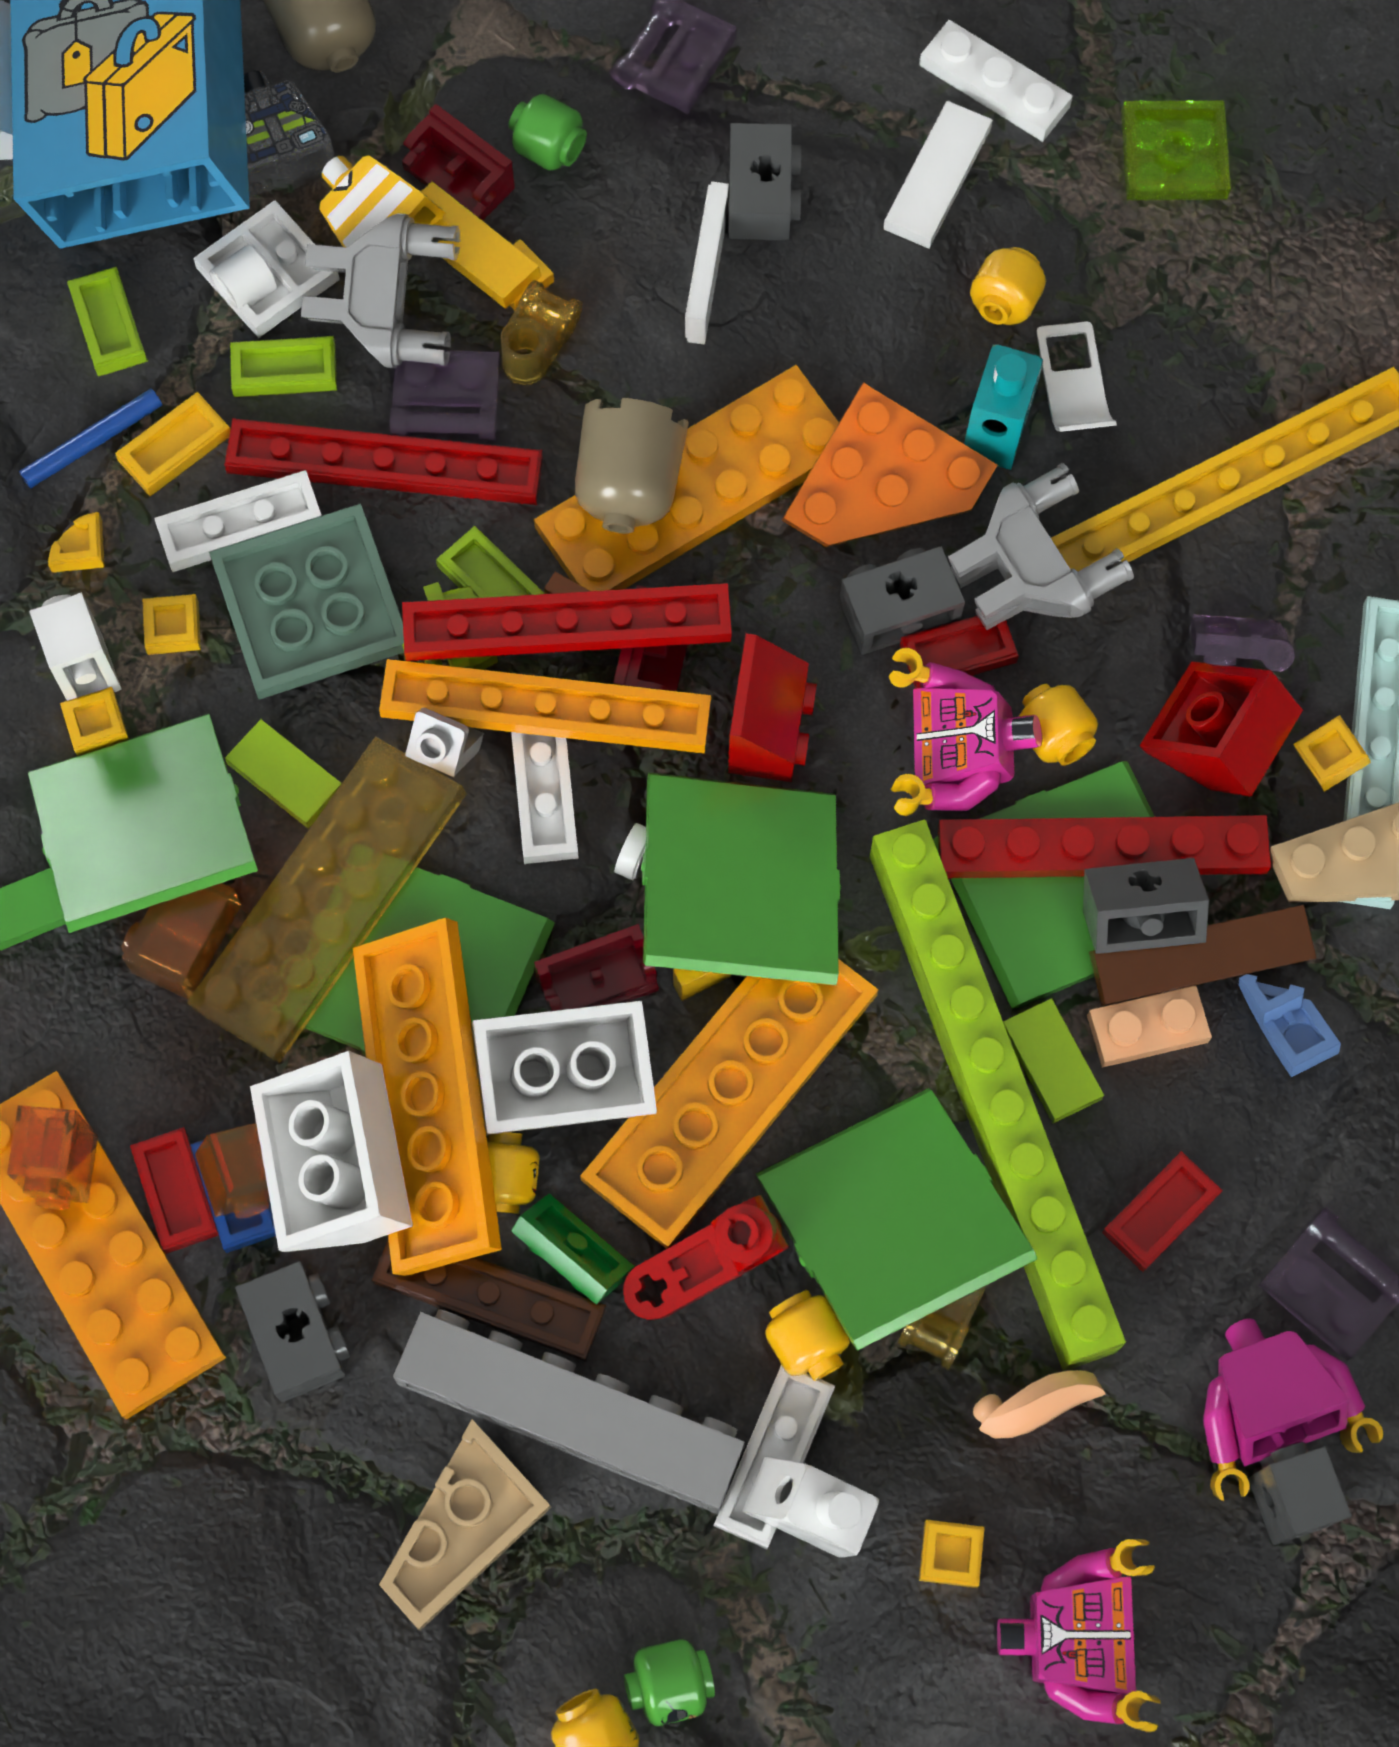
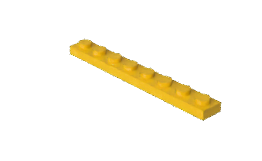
[1051,367,1399,572]

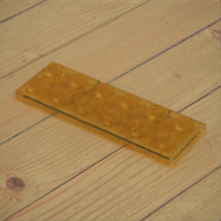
[187,737,467,1063]

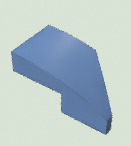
[1239,974,1341,1077]

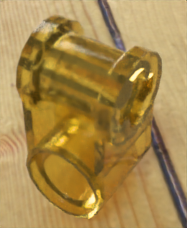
[500,280,583,385]
[897,1286,986,1370]

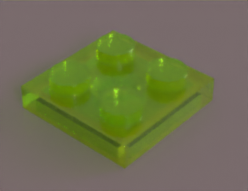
[1121,100,1231,200]

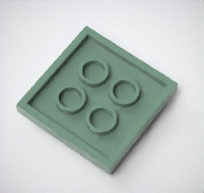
[209,504,404,700]

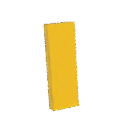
[421,181,541,309]

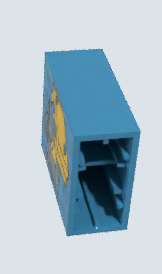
[10,0,250,249]

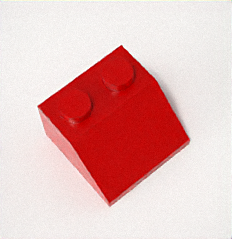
[728,633,817,782]
[1139,661,1303,797]

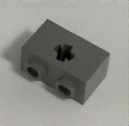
[728,123,801,240]
[839,546,965,656]
[1083,858,1209,954]
[235,1261,351,1403]
[1248,1442,1352,1546]

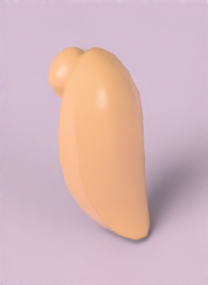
[973,1370,1105,1438]

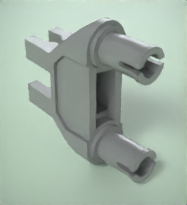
[301,213,460,368]
[948,463,1134,630]

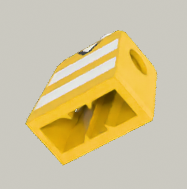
[319,155,446,248]

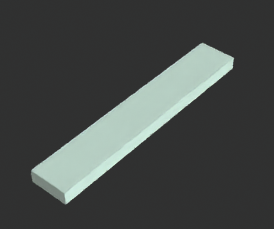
[1338,596,1399,909]

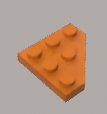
[782,383,998,547]

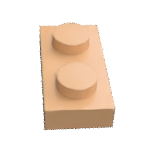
[1087,985,1212,1068]

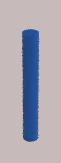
[19,388,163,489]

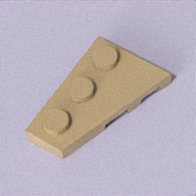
[1270,802,1399,903]
[379,1419,551,1631]

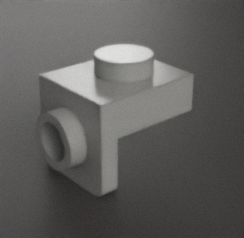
[405,708,484,777]

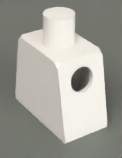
[742,1457,879,1558]

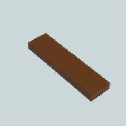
[1089,905,1316,1006]
[372,1241,606,1362]

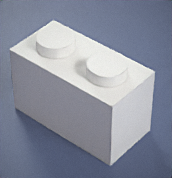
[29,592,122,701]

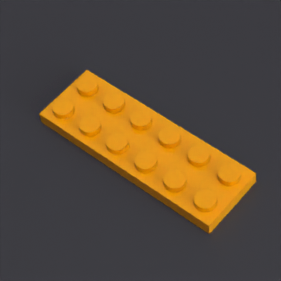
[534,365,839,591]
[353,917,502,1276]
[580,959,879,1249]
[0,1071,226,1420]

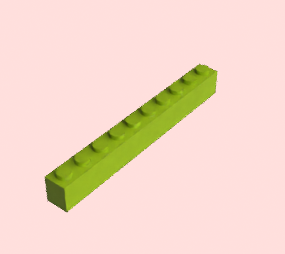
[869,819,1126,1371]

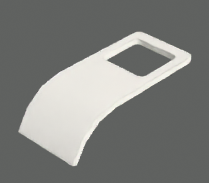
[1036,322,1117,432]

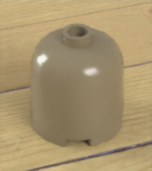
[263,0,376,72]
[575,398,689,534]

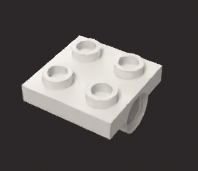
[194,200,340,338]

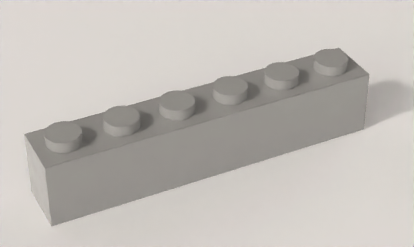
[393,1309,745,1514]

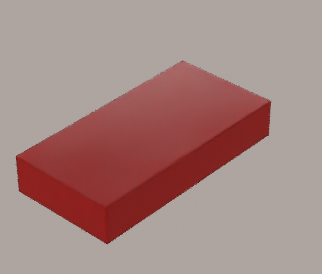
[900,616,1019,689]
[130,1127,219,1254]
[1102,1151,1223,1272]

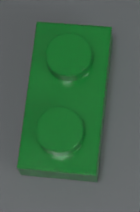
[511,1194,634,1305]

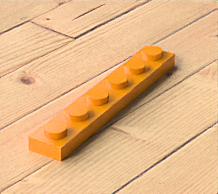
[379,659,711,754]

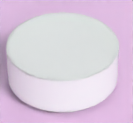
[614,823,646,880]

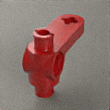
[623,1195,789,1320]

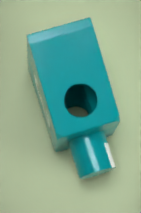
[964,345,1043,470]

